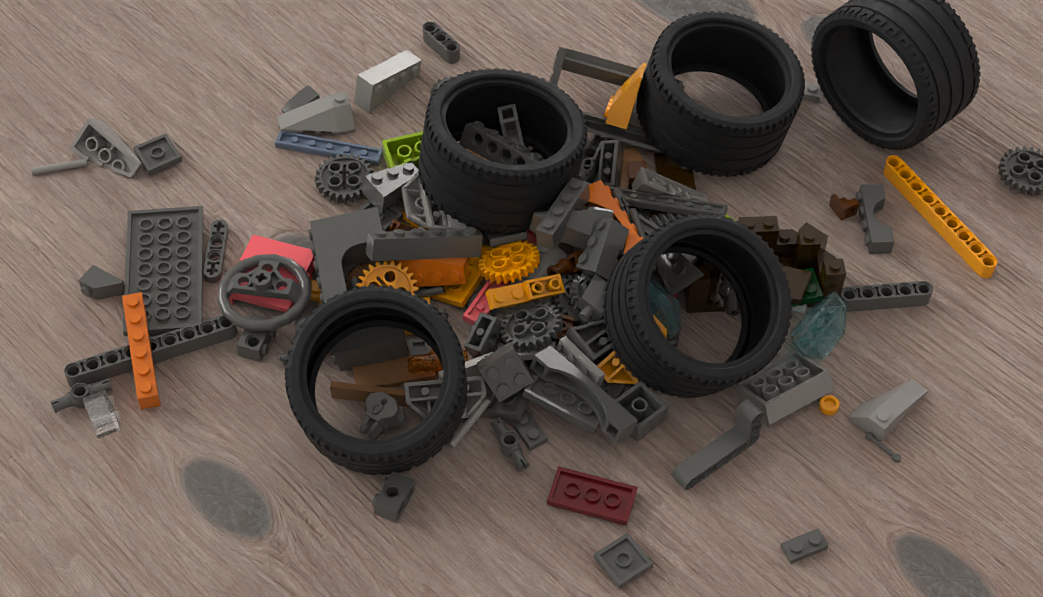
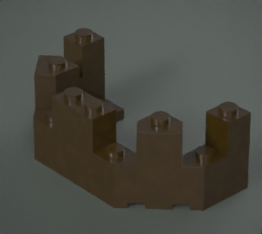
[683,216,846,313]

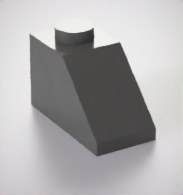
[78,265,125,300]

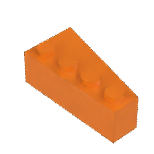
[387,257,470,287]

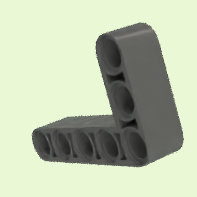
[671,399,764,490]

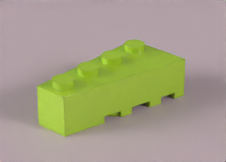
[382,131,423,168]

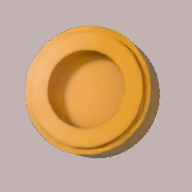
[819,395,840,415]

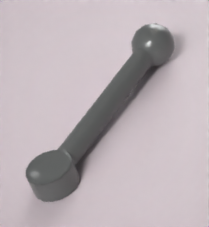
[866,433,901,462]

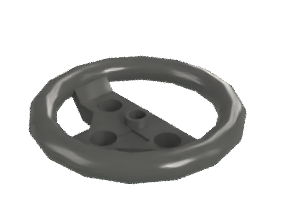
[217,254,311,331]

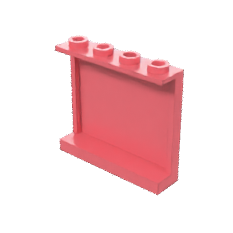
[229,235,315,312]

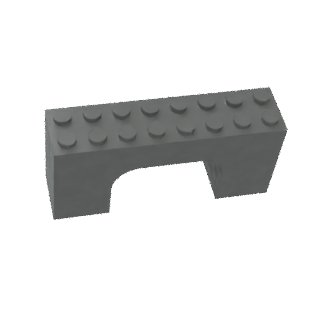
[308,207,410,372]

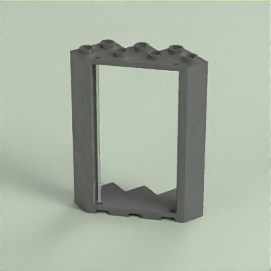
[550,46,685,152]

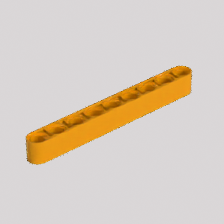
[883,155,998,279]

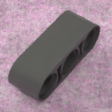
[422,22,460,64]

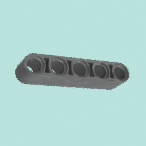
[838,281,933,312]

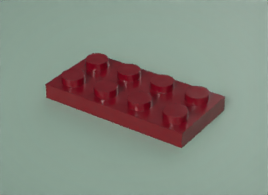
[547,466,638,526]

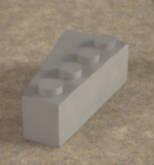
[354,50,421,113]

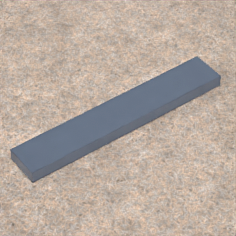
[275,130,383,167]

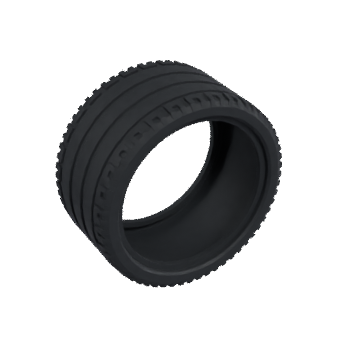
[811,0,981,150]
[636,11,805,177]
[418,68,587,233]
[602,213,792,398]
[285,285,468,475]

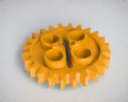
[478,240,541,284]
[356,260,419,295]

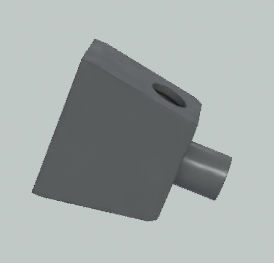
[577,274,607,323]

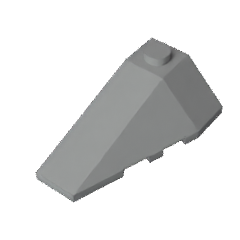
[276,92,355,135]
[70,118,142,178]
[631,167,709,202]
[848,379,928,442]

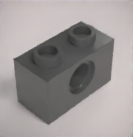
[463,312,502,358]
[372,471,415,523]

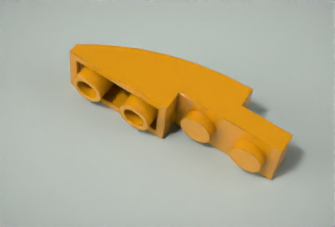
[485,274,565,310]

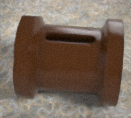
[547,258,572,276]

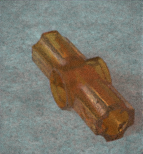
[407,349,468,375]

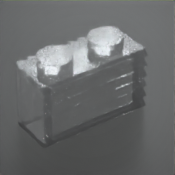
[82,390,122,438]

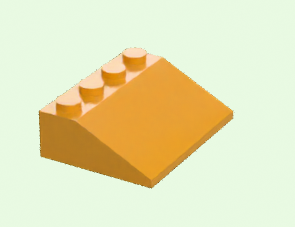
[604,63,647,129]

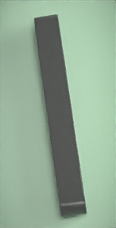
[64,315,238,387]

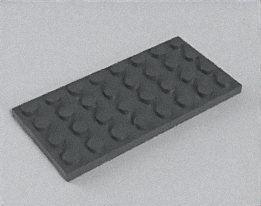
[123,206,204,336]

